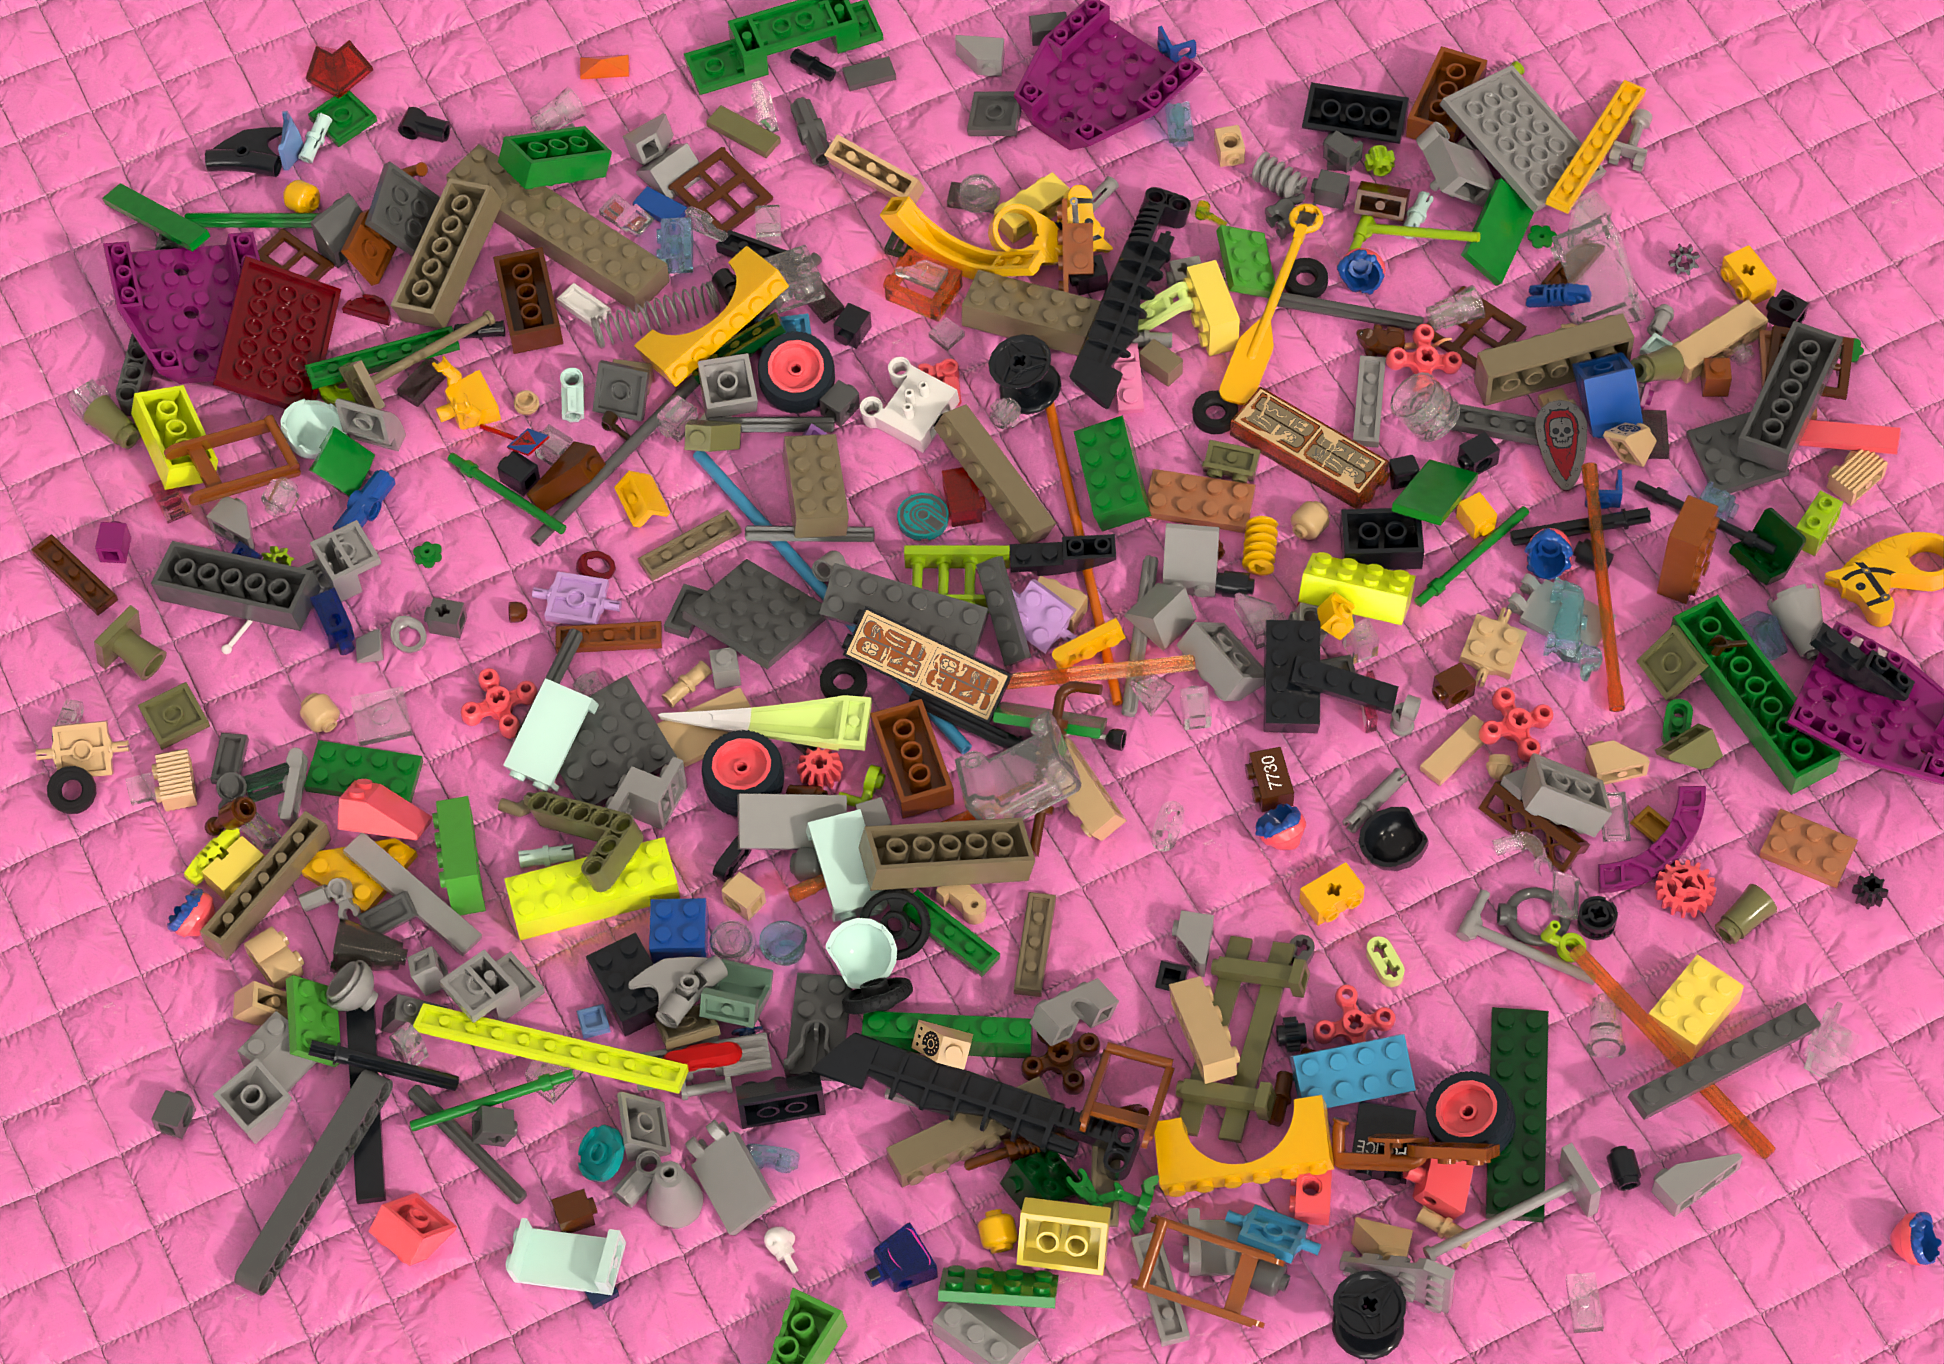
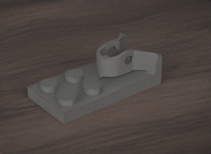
[784,973,852,1082]

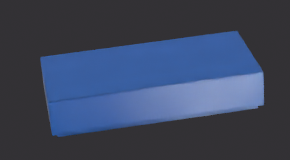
[633,186,688,229]

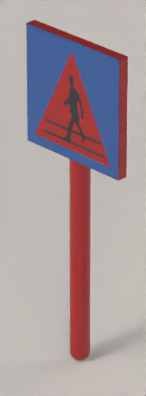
[480,424,549,456]

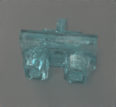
[1165,101,1194,147]

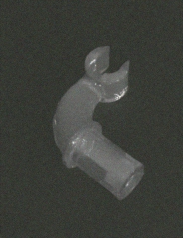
[1492,830,1554,876]

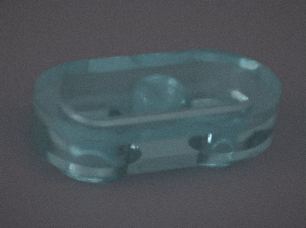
[746,1144,800,1173]

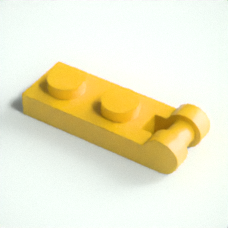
[1052,618,1126,673]

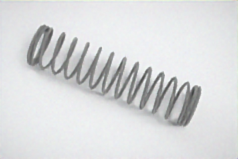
[591,281,720,349]

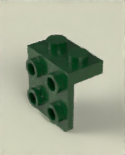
[1729,508,1806,586]
[1000,1150,1081,1210]

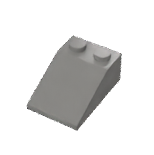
[1163,523,1219,598]

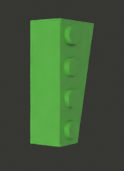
[432,796,486,916]
[767,1288,848,1364]

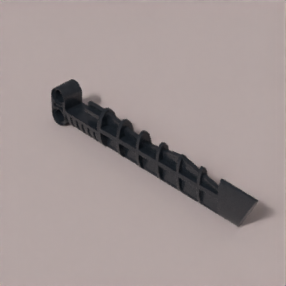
[1069,187,1191,409]
[812,1032,1140,1181]

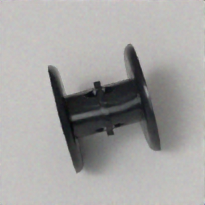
[988,334,1061,415]
[1332,1270,1406,1360]

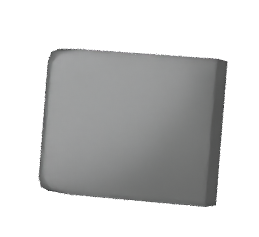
[356,629,384,663]

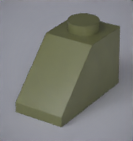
[684,419,741,452]
[1655,724,1723,770]

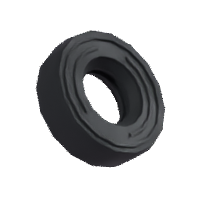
[1284,258,1328,298]
[1192,390,1239,434]
[820,658,868,698]
[47,766,97,814]

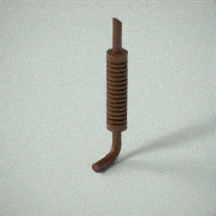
[1029,681,1103,857]
[964,1104,1149,1171]

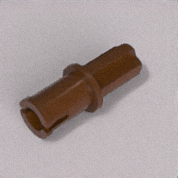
[1268,1071,1294,1127]

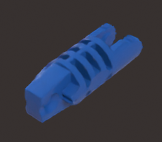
[1525,283,1592,308]

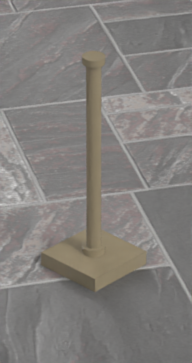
[338,310,495,409]

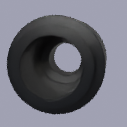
[1573,538,1614,573]
[1215,570,1255,599]
[1606,1146,1641,1191]

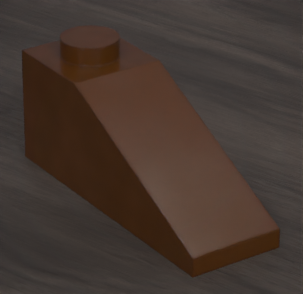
[526,441,606,512]

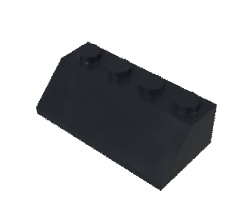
[1302,82,1409,144]

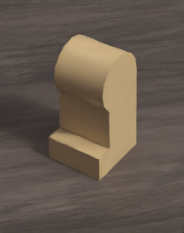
[936,885,987,925]

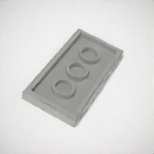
[737,794,847,850]

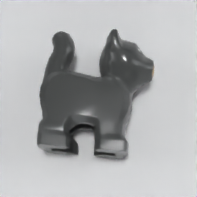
[1265,193,1317,240]

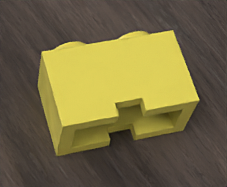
[202,836,265,901]

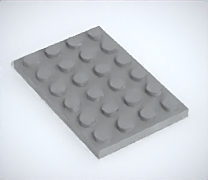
[1439,65,1607,213]

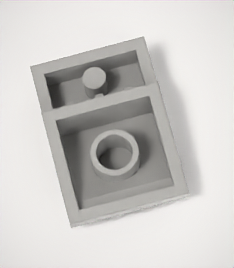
[335,399,406,451]

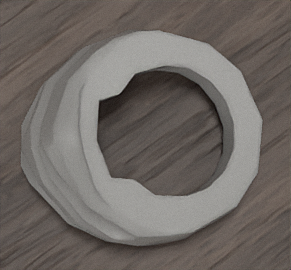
[390,616,427,653]

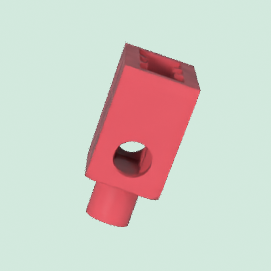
[1403,1158,1474,1220]

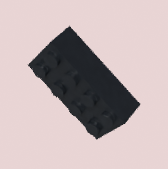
[1264,620,1320,733]

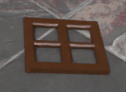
[668,147,773,238]
[258,229,334,281]
[1426,286,1527,370]
[1765,325,1854,400]

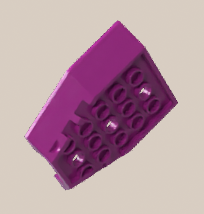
[1014,0,1203,150]
[103,232,260,384]
[1785,621,1944,785]

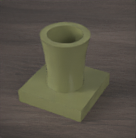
[94,605,167,681]

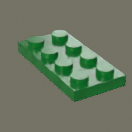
[304,740,423,803]
[938,1265,1059,1309]

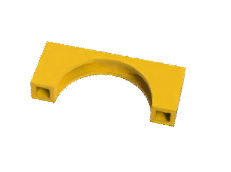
[634,246,789,387]
[1154,1095,1334,1197]

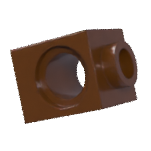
[1432,662,1476,710]

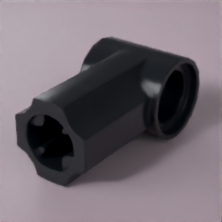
[398,107,451,143]

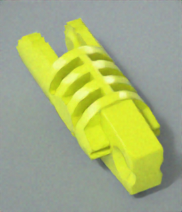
[184,829,240,886]

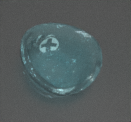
[759,921,807,966]

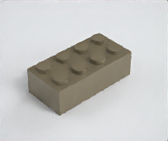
[782,434,849,538]

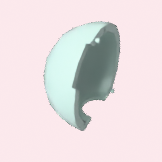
[280,399,347,459]
[826,918,897,989]

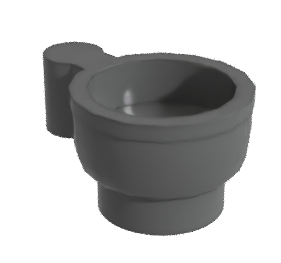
[216,771,247,810]

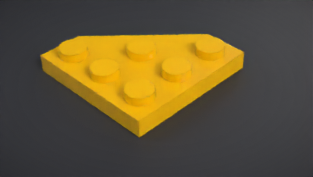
[302,838,418,913]

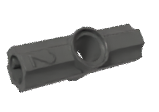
[790,97,829,167]

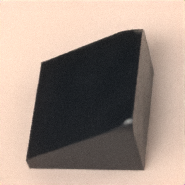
[1389,455,1420,490]
[1155,960,1190,991]

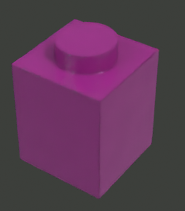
[95,521,131,563]

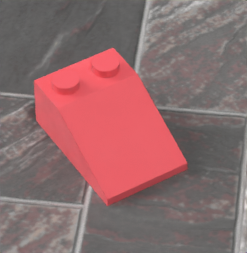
[338,779,432,840]

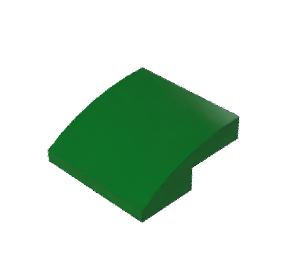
[309,426,375,497]

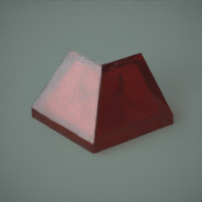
[306,40,374,98]

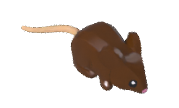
[1356,324,1452,357]

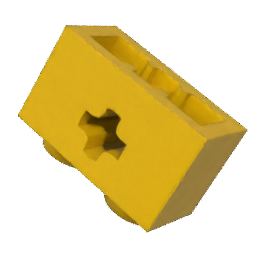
[1720,245,1777,305]
[1299,862,1365,926]

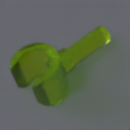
[1195,200,1228,226]

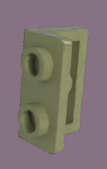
[1202,440,1261,483]

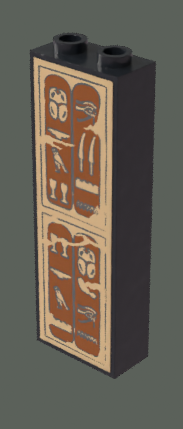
[842,606,1013,724]

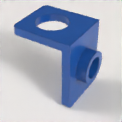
[1157,26,1196,63]
[1585,469,1623,509]

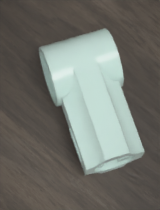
[560,367,585,423]

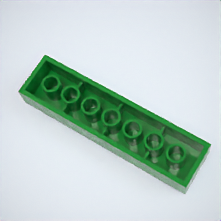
[1671,595,1841,795]

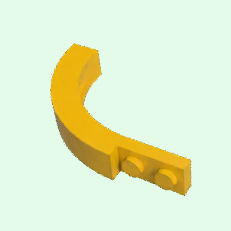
[880,196,1046,280]

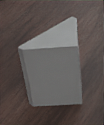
[636,143,702,199]
[1124,583,1197,651]
[617,1092,671,1162]

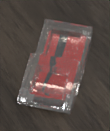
[599,193,655,237]

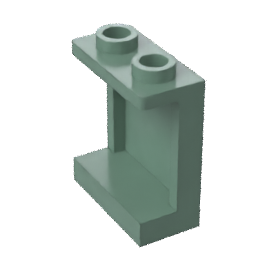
[699,959,773,1028]

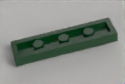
[692,312,786,384]

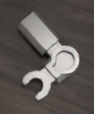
[299,877,361,922]

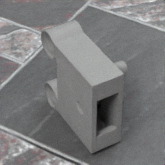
[1416,122,1495,207]

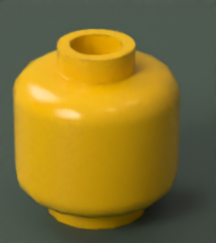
[283,180,320,213]
[978,1209,1018,1254]

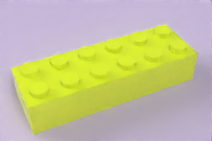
[504,837,680,941]

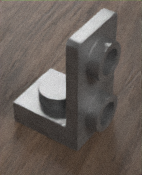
[381,994,448,1033]

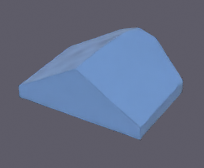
[278,111,304,170]

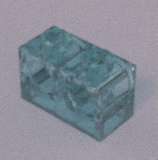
[656,217,693,274]

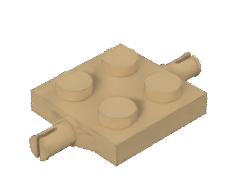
[1459,608,1527,687]
[36,720,130,777]

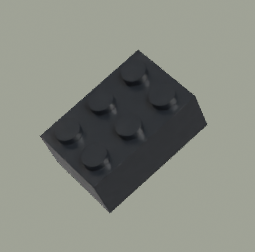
[1340,508,1424,570]
[586,932,658,1037]

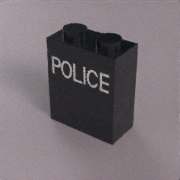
[1349,1102,1416,1185]

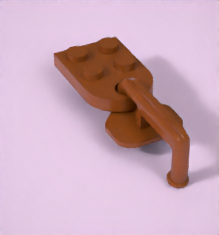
[341,162,428,286]
[1332,1117,1500,1172]

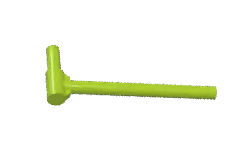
[1348,215,1481,252]

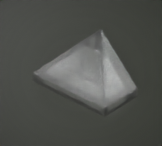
[1129,673,1174,717]

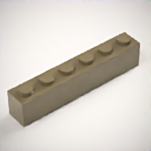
[934,404,1056,544]
[200,811,331,960]
[886,1077,1052,1188]

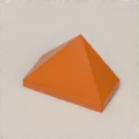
[580,55,629,79]

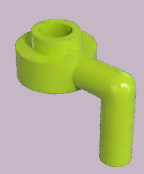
[839,764,886,808]
[1540,920,1586,963]

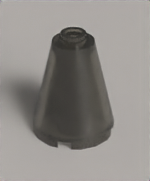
[330,918,408,973]

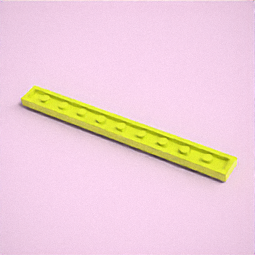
[413,1003,689,1094]

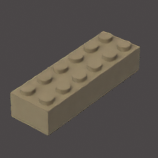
[390,178,503,329]
[962,270,1101,356]
[1474,313,1634,406]
[858,818,1035,891]

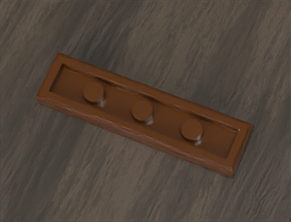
[31,534,118,616]

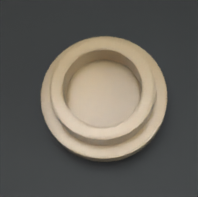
[514,390,540,415]

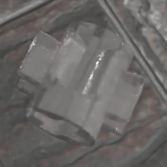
[990,397,1021,429]

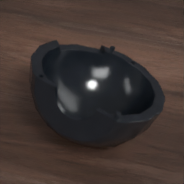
[1359,807,1429,872]

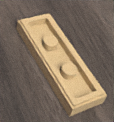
[1420,714,1484,786]

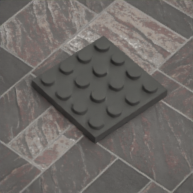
[682,559,826,670]
[559,675,677,806]

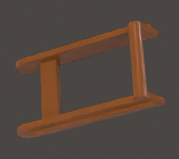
[164,415,301,506]
[1079,1042,1175,1149]
[1130,1215,1285,1329]

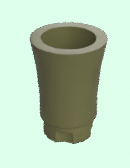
[1630,345,1684,383]
[84,395,141,449]
[1715,884,1777,944]

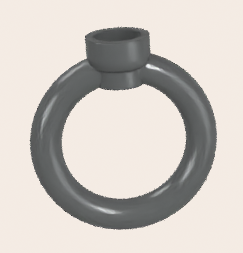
[1497,887,1570,946]

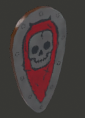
[1535,400,1587,491]

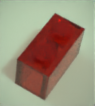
[942,467,987,527]

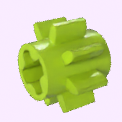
[1364,145,1396,176]
[261,546,294,566]

